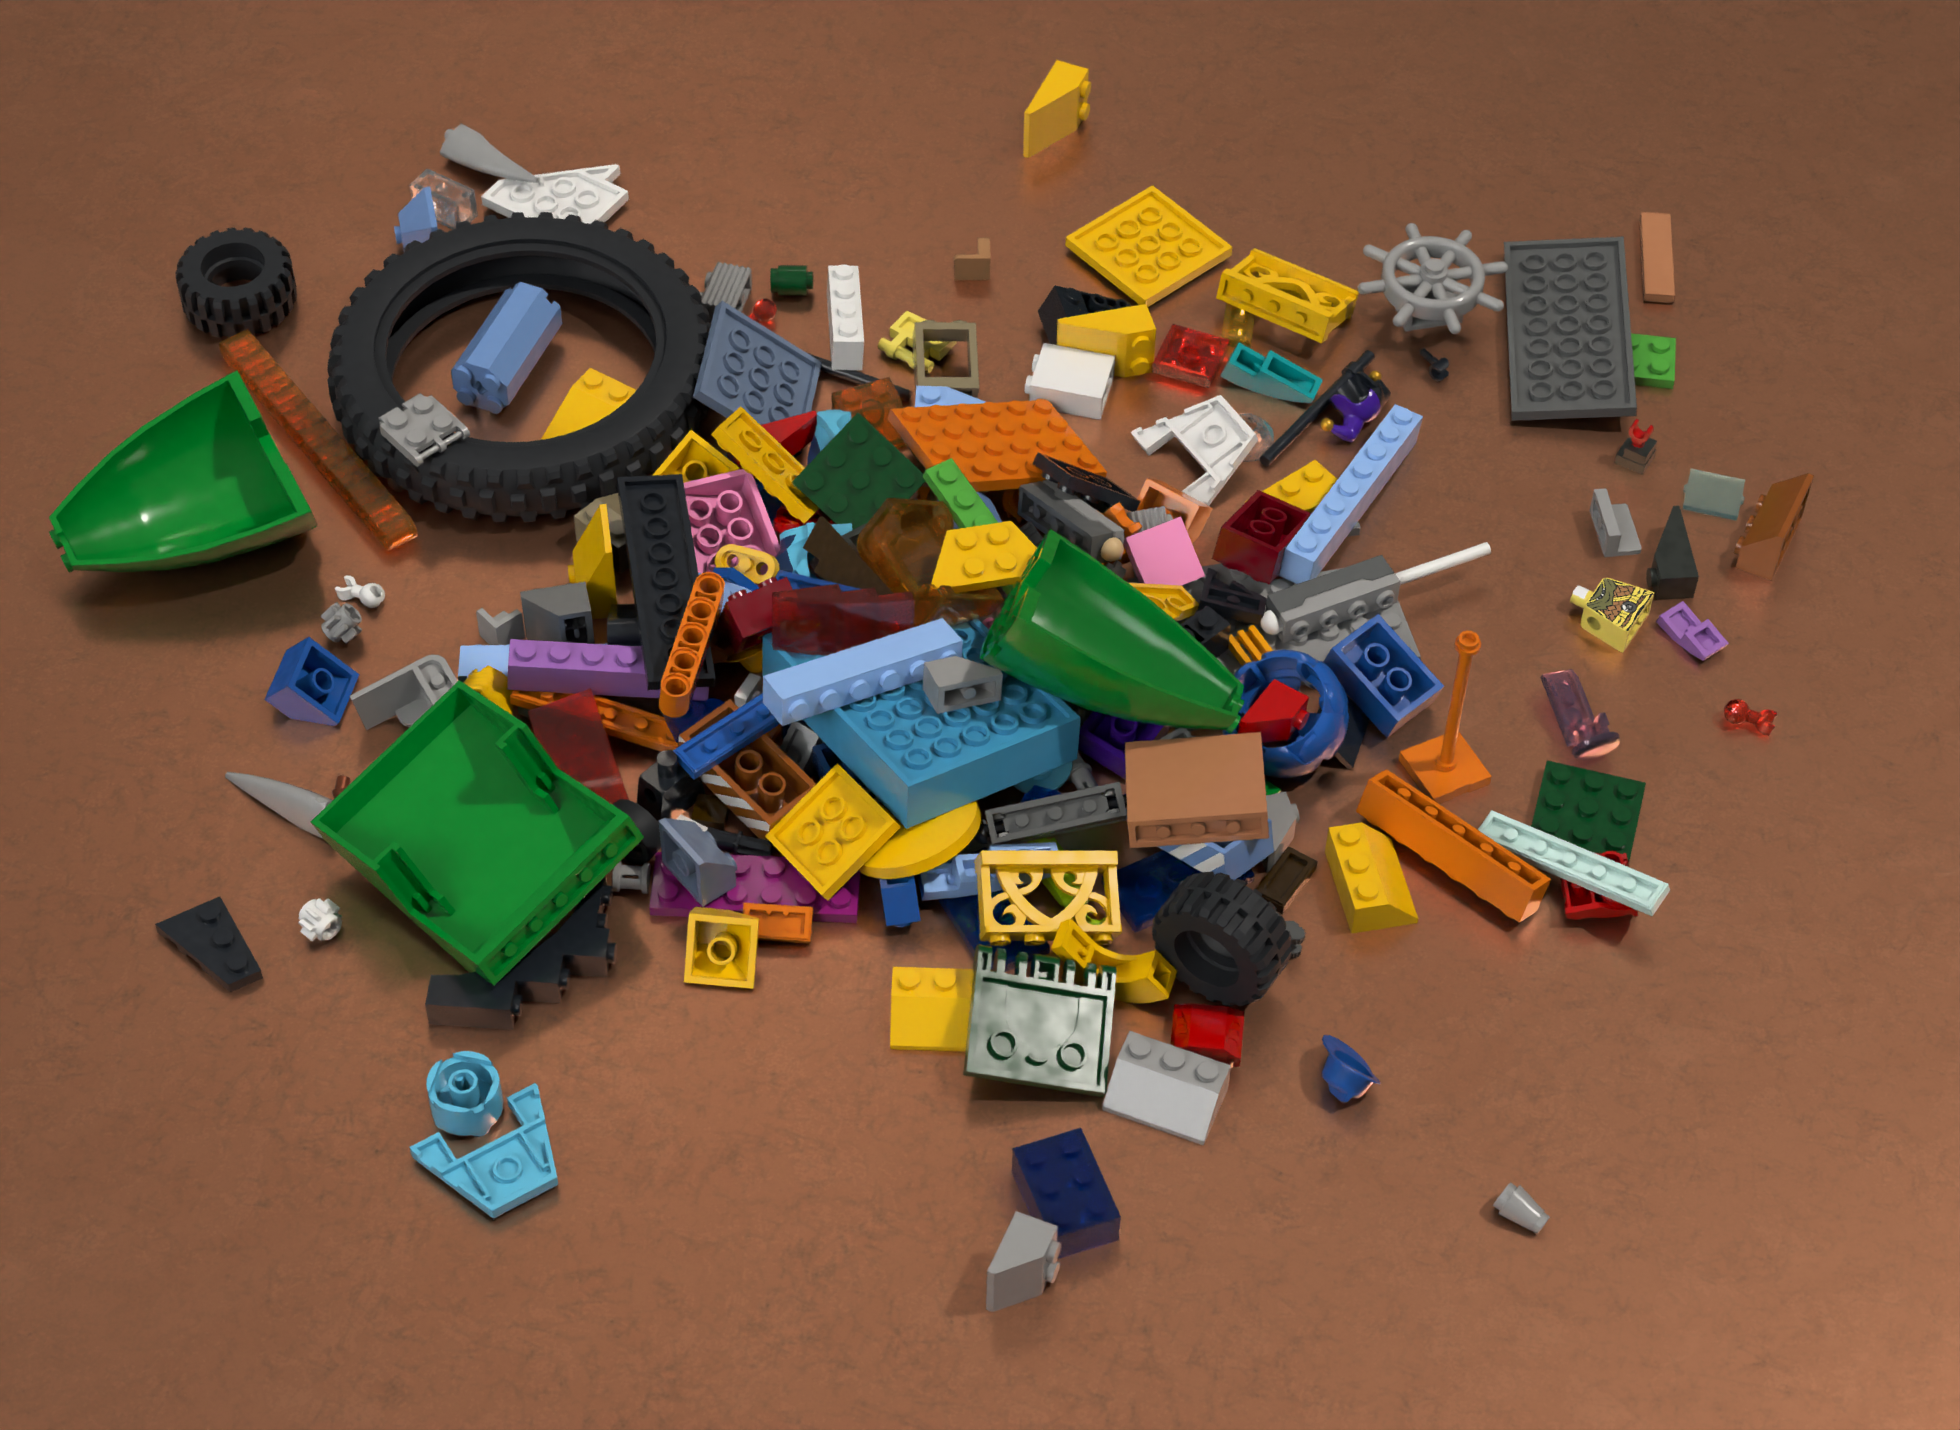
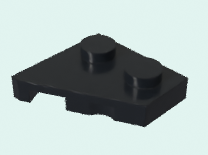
[1197,568,1267,626]

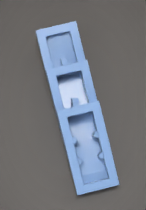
[916,842,1058,900]

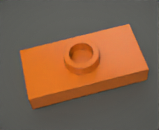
[743,903,813,944]

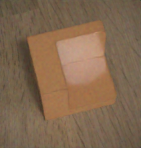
[954,238,990,280]

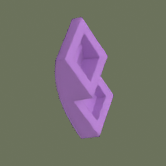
[1656,601,1729,661]

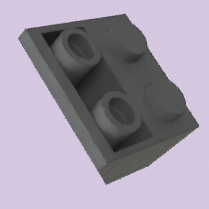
[520,582,595,644]

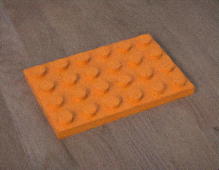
[887,399,1108,492]

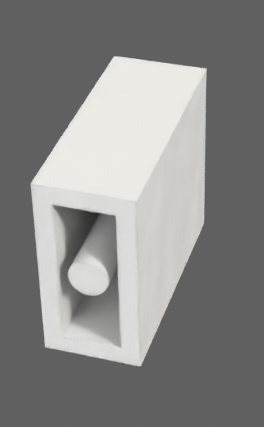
[1025,343,1115,420]

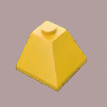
[653,430,740,483]
[684,907,759,989]

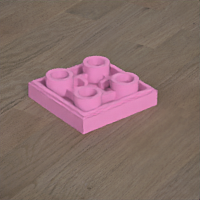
[1124,517,1205,586]

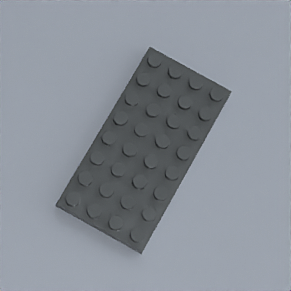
[1504,237,1637,421]

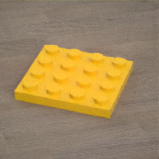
[1065,185,1233,307]

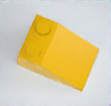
[1023,60,1092,158]
[1057,304,1156,377]
[541,368,636,440]
[567,504,617,619]

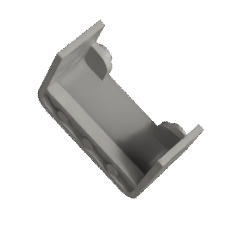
[350,655,458,730]

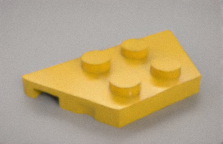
[930,521,1037,597]

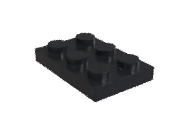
[1032,452,1141,512]

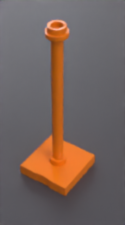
[1399,630,1492,804]

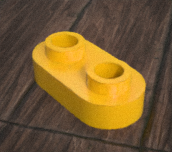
[715,544,779,585]

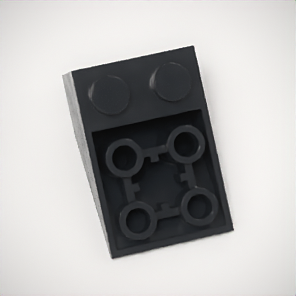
[1038,285,1131,345]

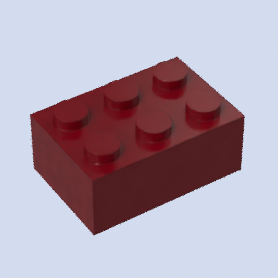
[1212,490,1312,584]

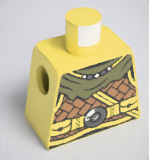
[1570,578,1654,653]

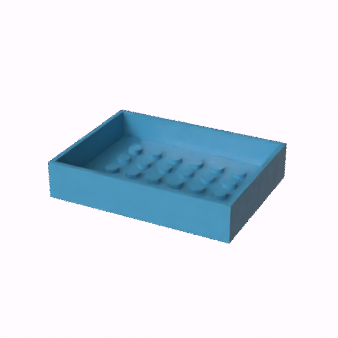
[762,573,1081,829]

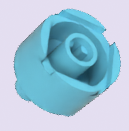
[426,1051,503,1137]

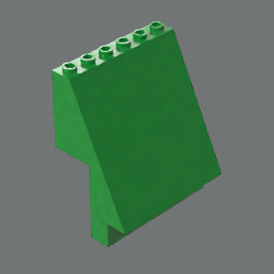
[311,680,644,986]

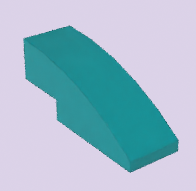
[1220,342,1323,403]

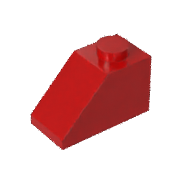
[1238,679,1310,743]

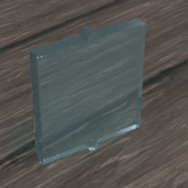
[1682,469,1745,520]

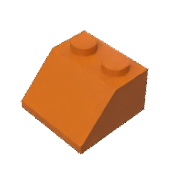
[1136,478,1213,544]

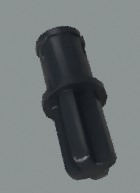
[707,826,773,856]

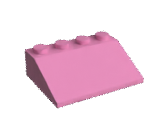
[683,469,780,585]

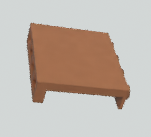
[1125,732,1269,848]

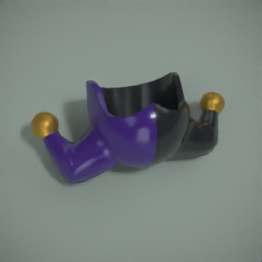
[1320,370,1391,442]

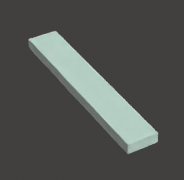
[1478,810,1670,916]

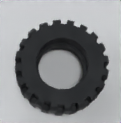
[176,228,297,339]
[1152,872,1292,1006]

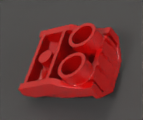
[1560,851,1638,920]
[1170,1003,1245,1068]

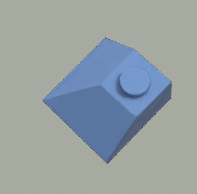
[394,187,438,253]

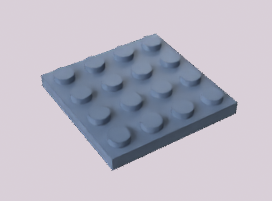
[693,301,822,458]

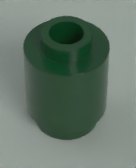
[770,265,813,295]

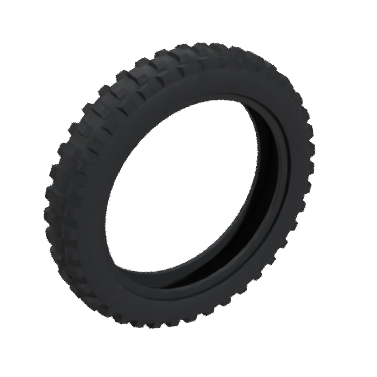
[327,212,711,522]

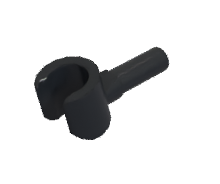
[1420,348,1449,382]

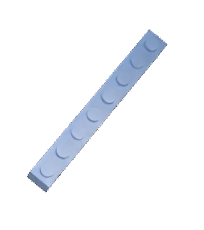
[1279,404,1423,584]

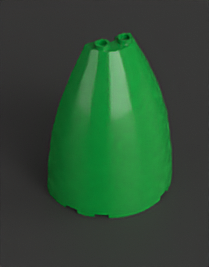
[49,370,317,573]
[979,529,1244,733]

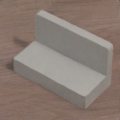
[1590,488,1642,557]

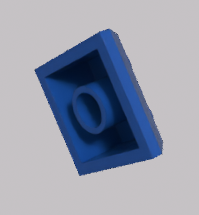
[264,637,360,726]

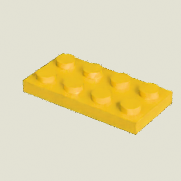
[711,406,819,524]

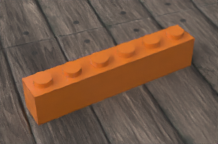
[1356,769,1551,923]

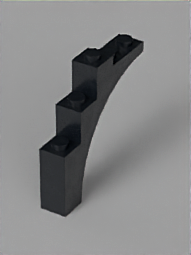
[425,876,617,1030]

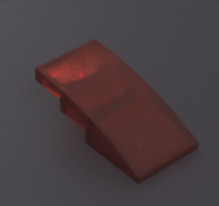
[772,584,914,656]
[528,688,630,804]

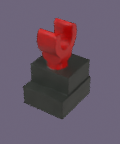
[1614,419,1657,475]

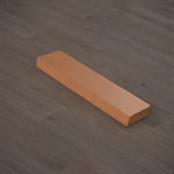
[1640,212,1675,303]

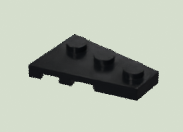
[155,896,263,993]

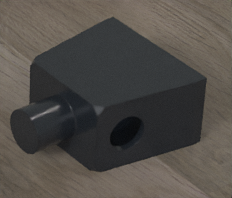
[637,750,706,823]

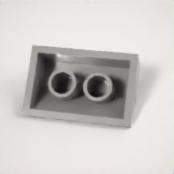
[1102,1031,1231,1146]

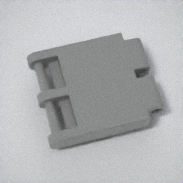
[378,393,470,467]

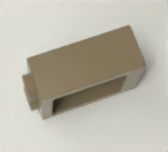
[912,320,979,398]

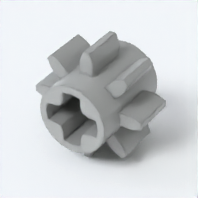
[321,602,362,644]

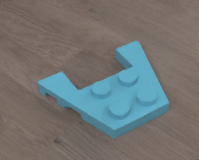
[410,1083,558,1219]

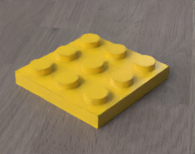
[765,763,901,901]

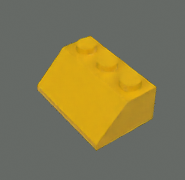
[1325,822,1419,934]
[890,967,993,1052]

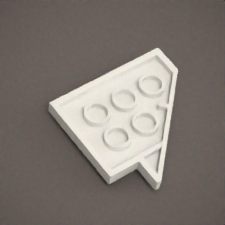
[481,164,629,224]

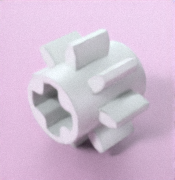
[298,898,342,941]

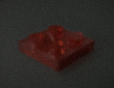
[1152,324,1230,388]

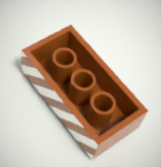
[678,699,816,841]

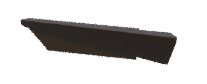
[803,516,897,621]

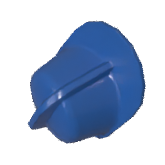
[1322,1035,1381,1103]

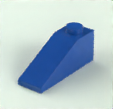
[879,875,921,927]

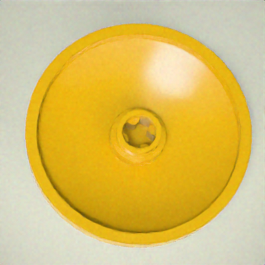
[859,801,981,879]

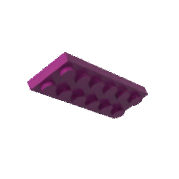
[649,852,861,923]

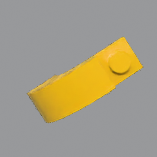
[1051,919,1177,1003]

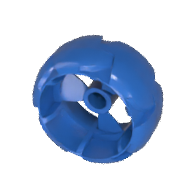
[1222,649,1349,779]

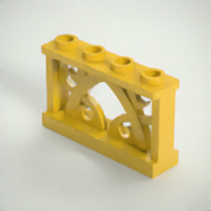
[1216,248,1359,343]
[974,851,1122,946]

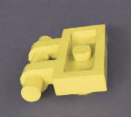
[878,311,957,373]

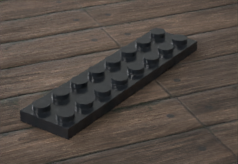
[617,474,716,690]

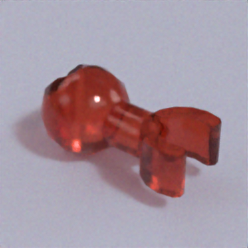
[748,298,777,323]
[1724,699,1777,736]

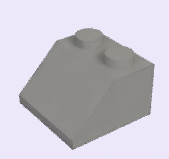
[986,1211,1061,1312]

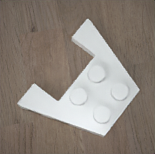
[1131,395,1258,506]

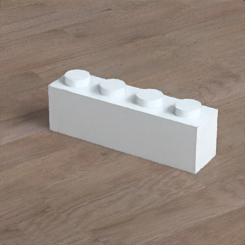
[827,265,864,370]

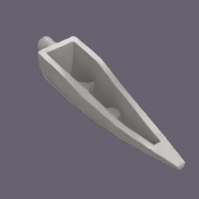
[440,124,539,183]
[225,772,333,839]

